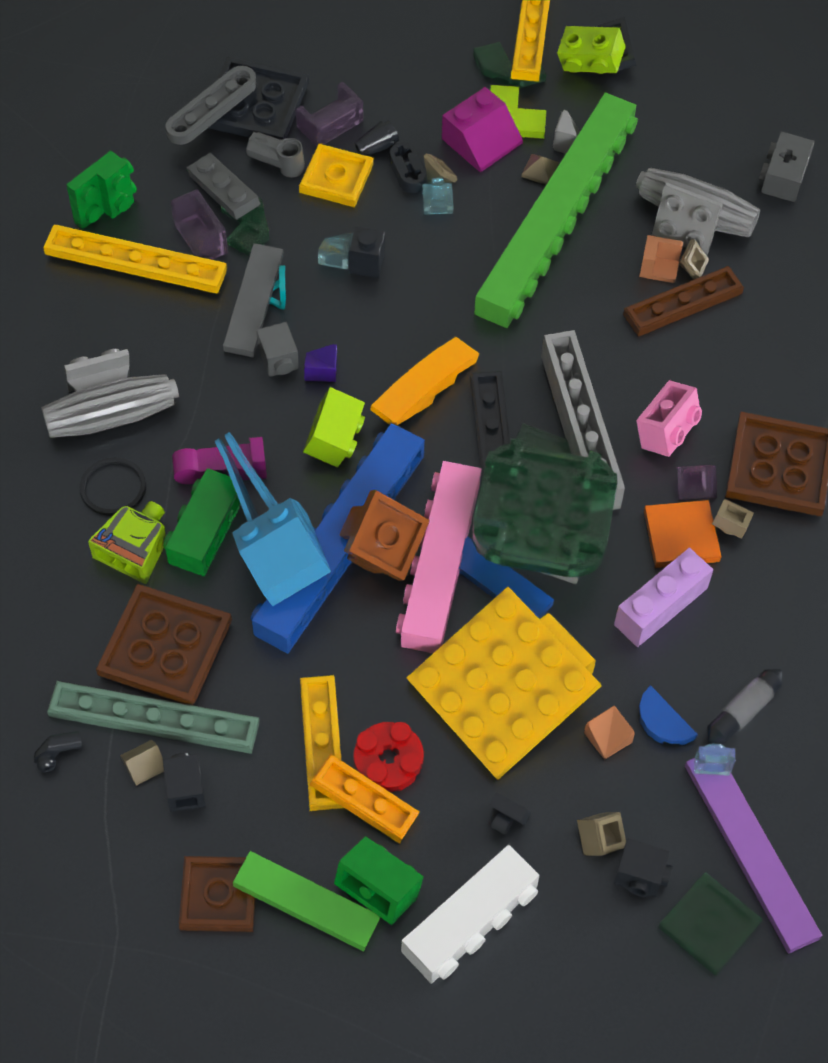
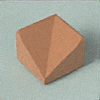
[584,705,635,760]

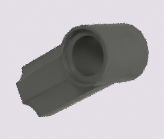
[246,132,305,178]

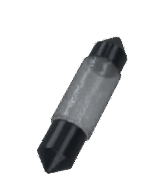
[707,669,782,744]

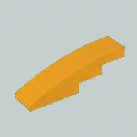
[370,337,480,425]

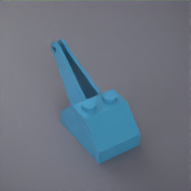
[215,432,331,606]

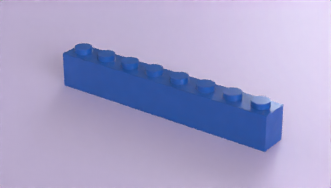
[251,423,425,654]

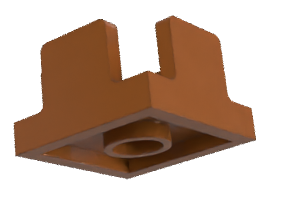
[340,490,430,581]

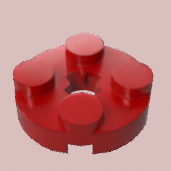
[354,722,424,792]

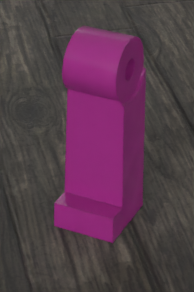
[172,437,267,484]

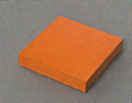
[643,500,722,568]

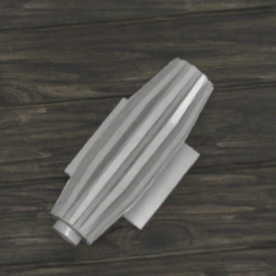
[636,168,760,256]
[41,349,179,438]

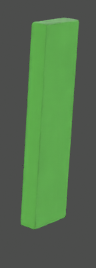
[233,851,380,952]

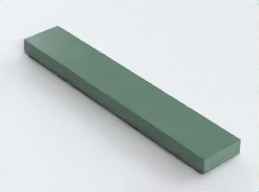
[47,681,260,754]

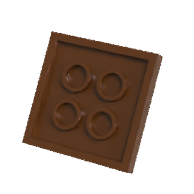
[725,412,828,517]
[96,584,232,706]

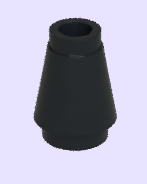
[354,120,399,156]

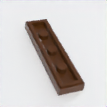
[623,266,744,337]

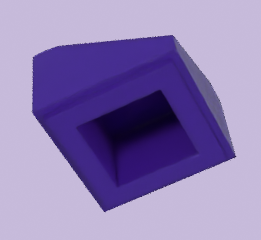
[304,344,337,382]

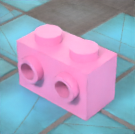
[636,380,702,457]

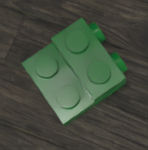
[66,151,137,230]

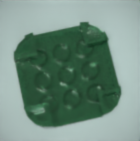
[472,439,618,577]

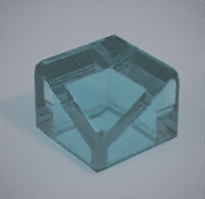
[318,233,354,269]

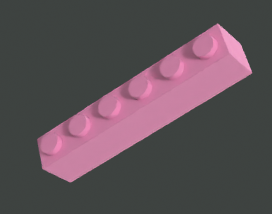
[396,461,481,653]

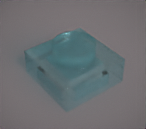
[694,744,735,776]

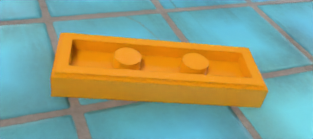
[310,754,419,844]

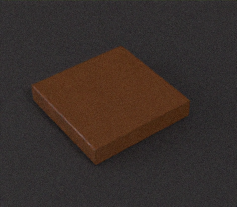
[179,856,255,932]

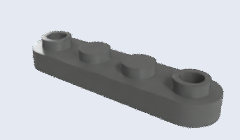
[165,66,256,145]

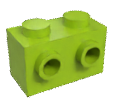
[557,26,626,74]
[303,387,365,468]

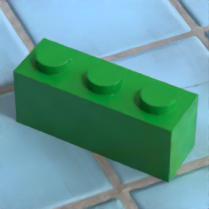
[163,468,241,577]

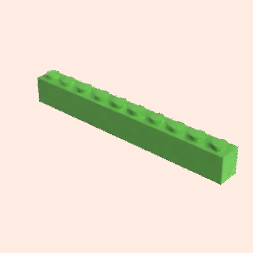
[474,92,638,328]

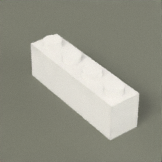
[401,845,540,984]

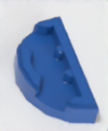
[639,685,698,745]

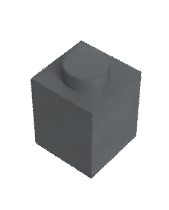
[257,322,299,377]

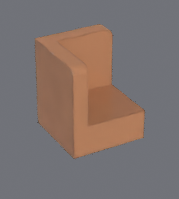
[639,235,683,283]

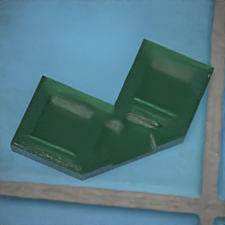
[473,42,547,88]
[221,197,269,256]

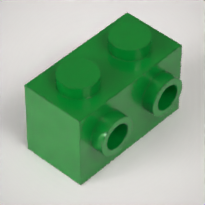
[334,836,424,925]

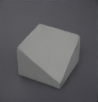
[553,110,580,153]

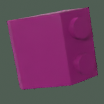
[441,87,523,172]

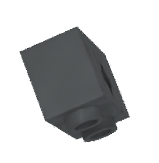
[759,131,815,202]

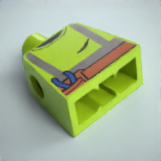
[88,501,166,584]

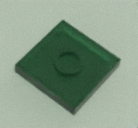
[658,872,763,976]

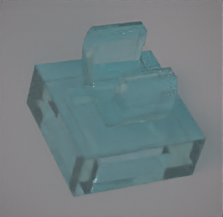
[422,178,454,215]

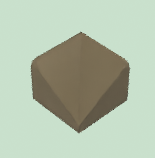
[577,812,626,856]

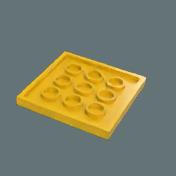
[406,587,601,780]

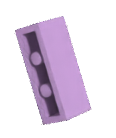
[614,547,714,647]

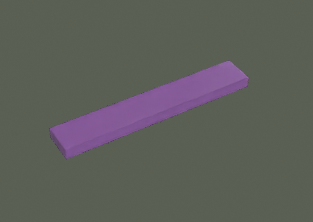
[685,749,823,954]

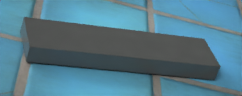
[223,243,283,357]

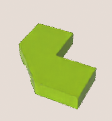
[490,85,546,139]

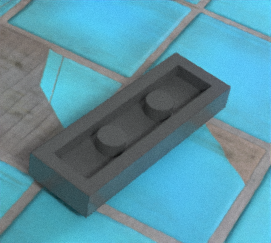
[186,153,260,220]

